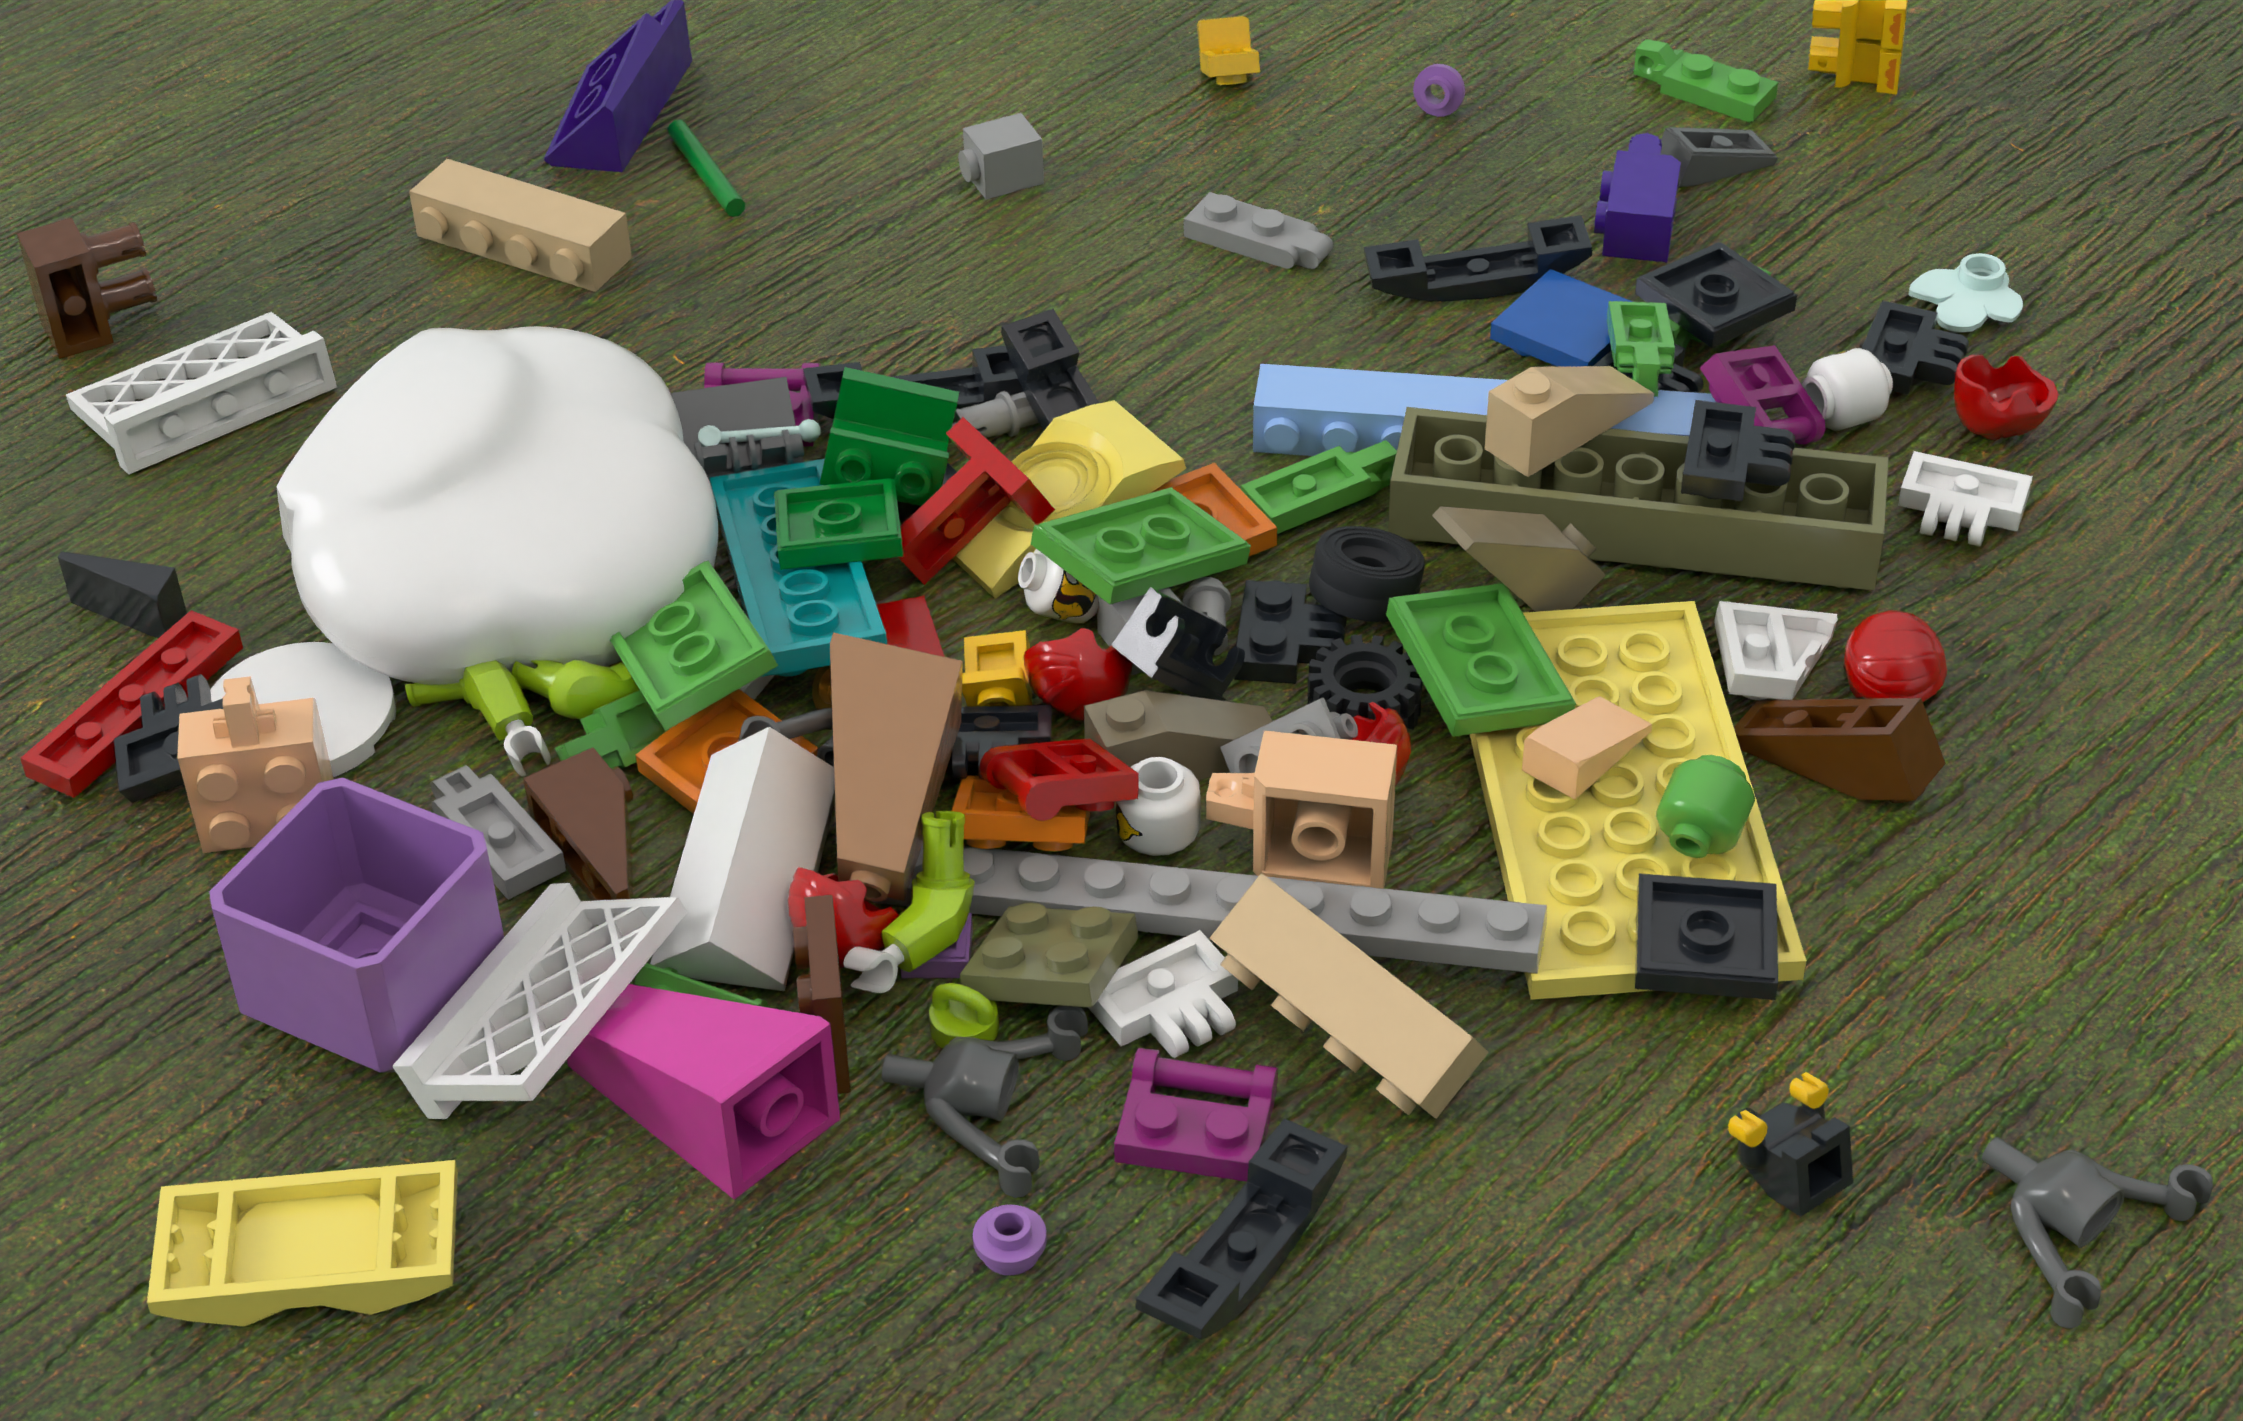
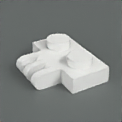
[1898,451,2033,546]
[1088,930,1238,1058]

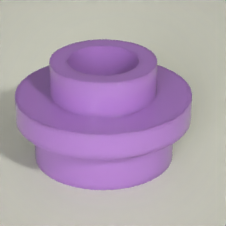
[1413,64,1465,117]
[973,1205,1047,1275]

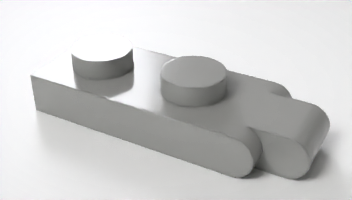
[1184,192,1333,269]
[430,765,566,900]

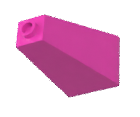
[560,984,840,1199]

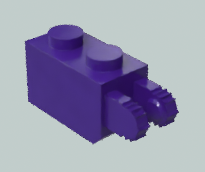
[1594,133,1681,263]

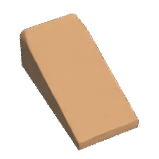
[1522,696,1652,800]

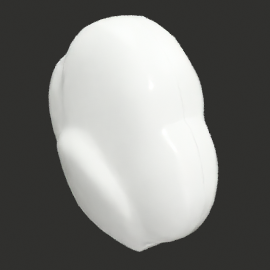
[276,326,718,684]

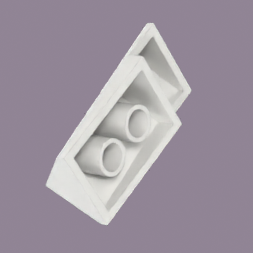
[650,727,835,991]

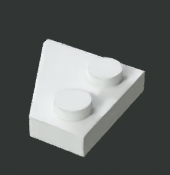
[1714,601,1838,700]

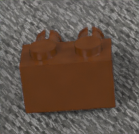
[16,218,157,359]

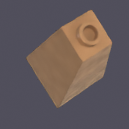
[830,632,963,901]

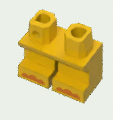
[1808,0,1908,94]

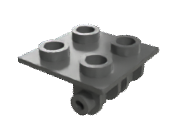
[671,377,804,481]

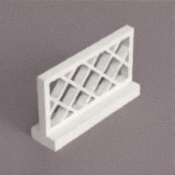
[66,312,337,474]
[392,883,687,1119]

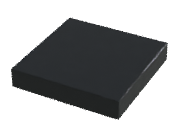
[1635,242,1798,348]
[1635,873,1778,1000]

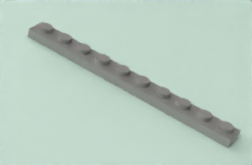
[873,844,1547,973]

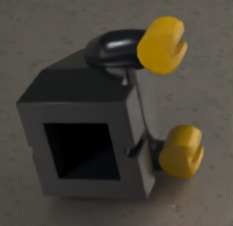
[1728,1072,1853,1217]

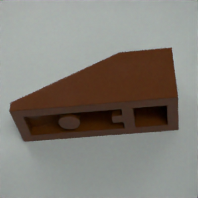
[1734,698,1946,803]
[523,747,634,901]

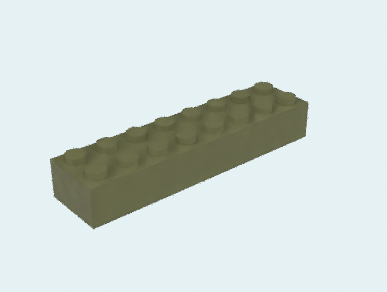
[1388,407,1889,591]

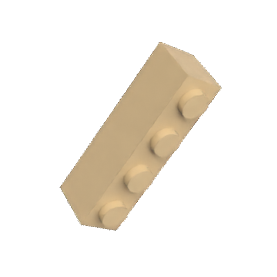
[409,159,632,292]
[1209,873,1489,1119]

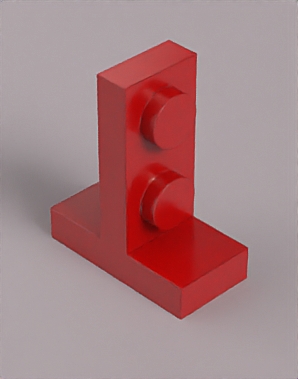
[898,417,1055,585]

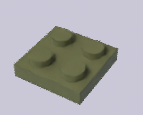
[959,903,1138,1008]

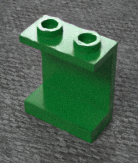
[820,367,959,506]

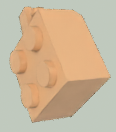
[177,676,334,853]
[1206,730,1397,889]

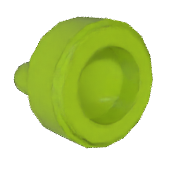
[929,983,999,1048]

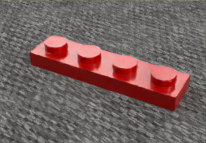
[20,610,243,798]

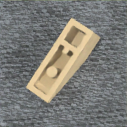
[1485,366,1654,477]

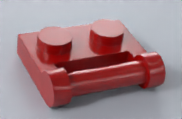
[980,738,1139,821]

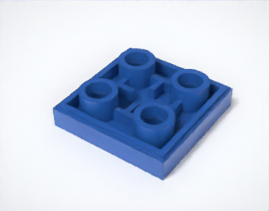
[1490,269,1633,367]

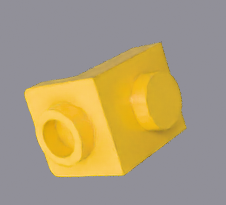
[1197,16,1260,85]
[962,630,1032,706]

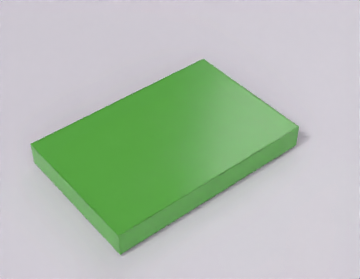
[1031,487,1251,605]
[610,561,778,731]
[1386,583,1576,737]

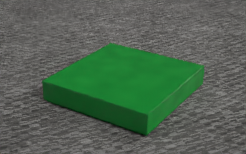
[774,478,904,570]

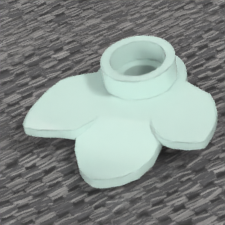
[1909,253,2023,332]

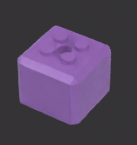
[209,778,504,1072]

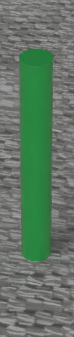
[667,120,746,217]

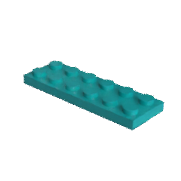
[709,459,887,677]

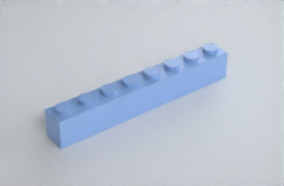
[1253,364,1716,456]

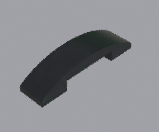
[1364,215,1592,302]
[1001,309,1099,431]
[803,345,1024,422]
[1135,1118,1348,1340]

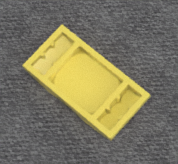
[952,400,1186,599]
[147,1160,458,1327]

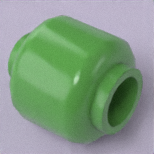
[1656,755,1755,858]

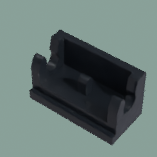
[1111,587,1245,701]

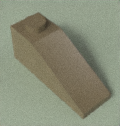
[1432,506,1606,612]
[1084,690,1273,780]

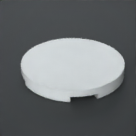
[210,642,396,777]

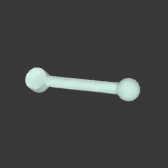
[698,419,821,447]

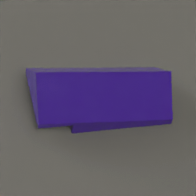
[543,0,692,173]

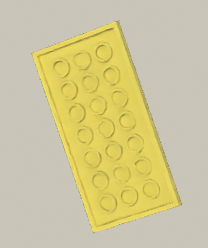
[1470,601,1806,1000]

